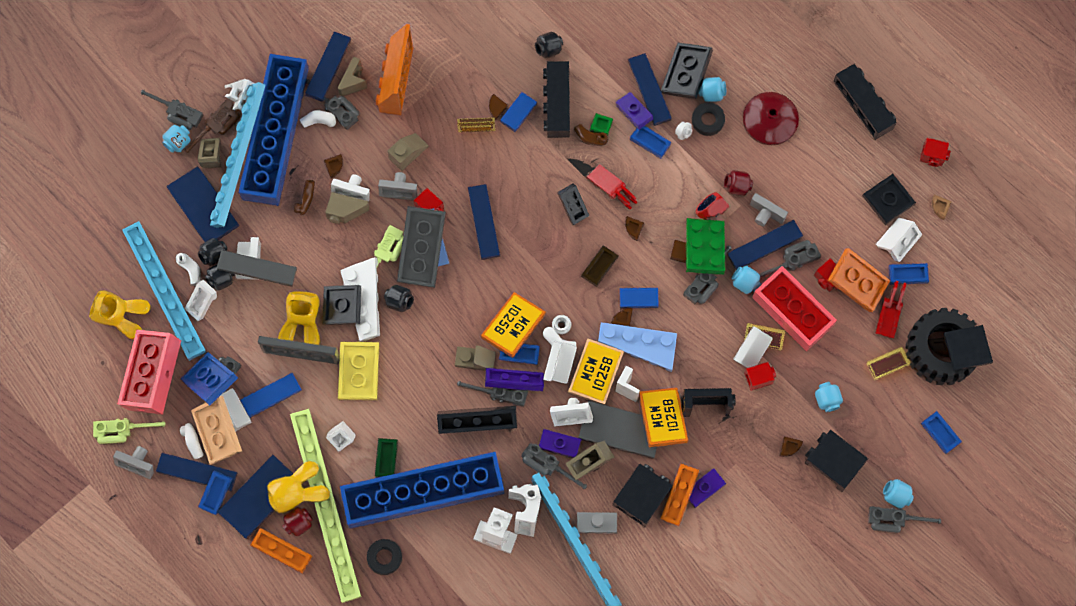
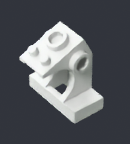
[508,484,541,537]
[473,508,518,554]

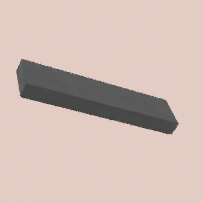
[217,250,297,287]

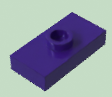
[615,92,653,130]
[539,429,581,458]
[689,468,726,508]

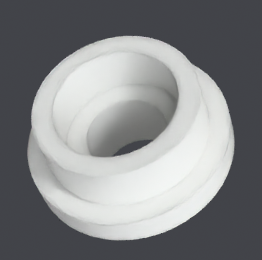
[675,122,692,140]
[552,315,571,334]

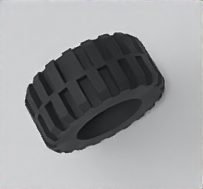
[905,308,977,385]

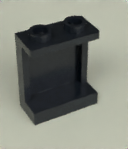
[681,388,736,417]
[805,429,868,492]
[612,463,673,527]

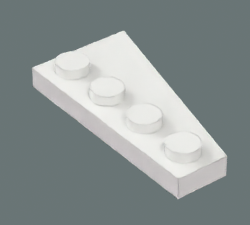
[340,257,380,342]

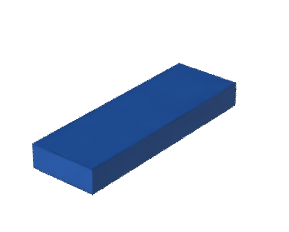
[241,372,302,418]

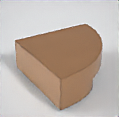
[932,195,952,220]

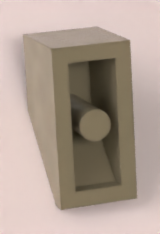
[387,133,429,171]
[325,192,370,224]
[566,441,615,480]

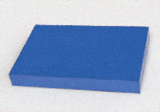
[180,352,238,406]

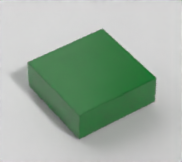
[590,113,613,136]

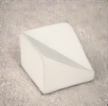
[326,421,355,451]

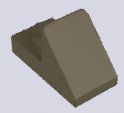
[338,56,367,96]
[198,138,221,168]
[455,345,496,371]

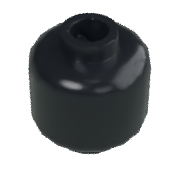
[535,32,563,58]
[198,238,227,266]
[205,264,235,291]
[384,285,414,312]

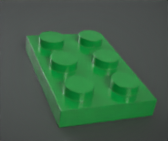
[686,218,725,275]

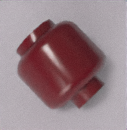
[724,170,753,196]
[282,507,313,536]

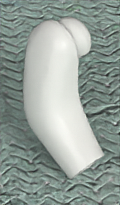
[300,110,336,128]
[176,253,201,286]
[543,327,576,346]
[180,423,203,459]

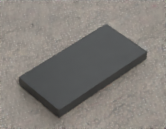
[397,206,446,288]
[258,336,340,364]
[578,401,657,459]

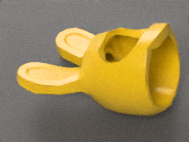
[89,290,151,340]
[278,291,320,345]
[267,461,330,513]

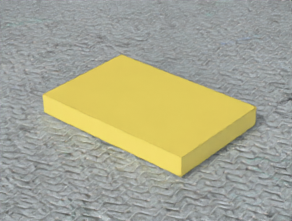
[338,342,379,400]

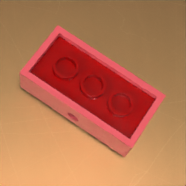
[752,266,837,352]
[117,330,181,415]

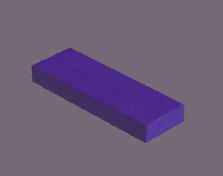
[485,368,544,391]

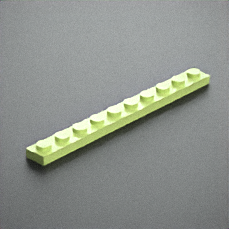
[290,409,361,603]

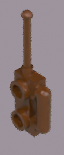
[185,99,240,153]

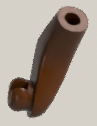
[574,124,608,146]
[294,180,315,215]

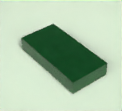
[375,438,398,478]

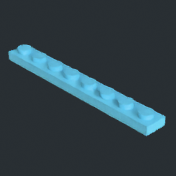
[210,82,265,228]
[122,221,206,361]
[531,472,622,606]

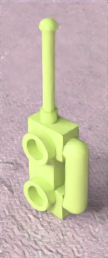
[374,225,404,268]
[93,418,166,444]

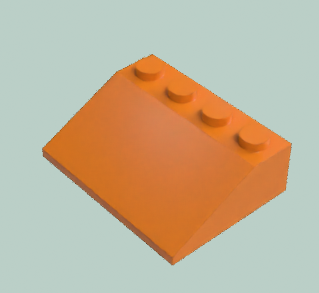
[375,24,414,115]

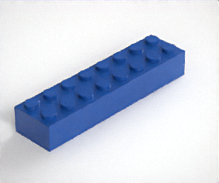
[239,54,309,206]
[340,452,505,529]

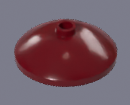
[743,92,799,145]

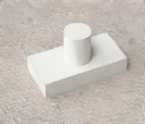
[331,174,370,202]
[185,280,217,321]
[550,398,593,426]

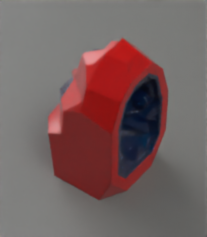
[696,192,729,220]

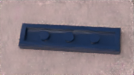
[305,31,351,102]
[628,53,672,126]
[468,184,500,260]
[727,220,803,270]
[156,453,238,492]

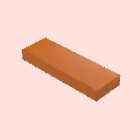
[660,463,700,526]
[250,528,313,574]

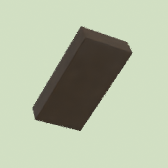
[581,245,619,287]

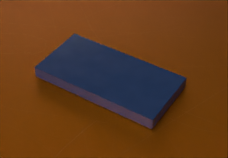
[166,166,239,242]
[218,455,294,540]

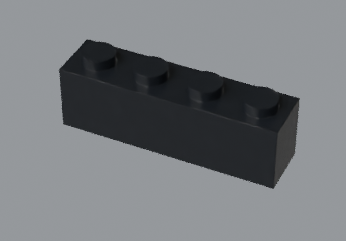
[543,61,570,138]
[833,63,897,140]
[437,405,518,434]

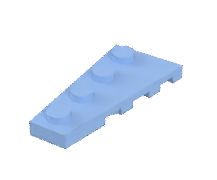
[598,322,677,372]

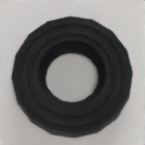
[692,102,725,136]
[366,539,402,575]

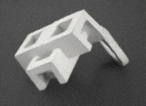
[224,79,255,115]

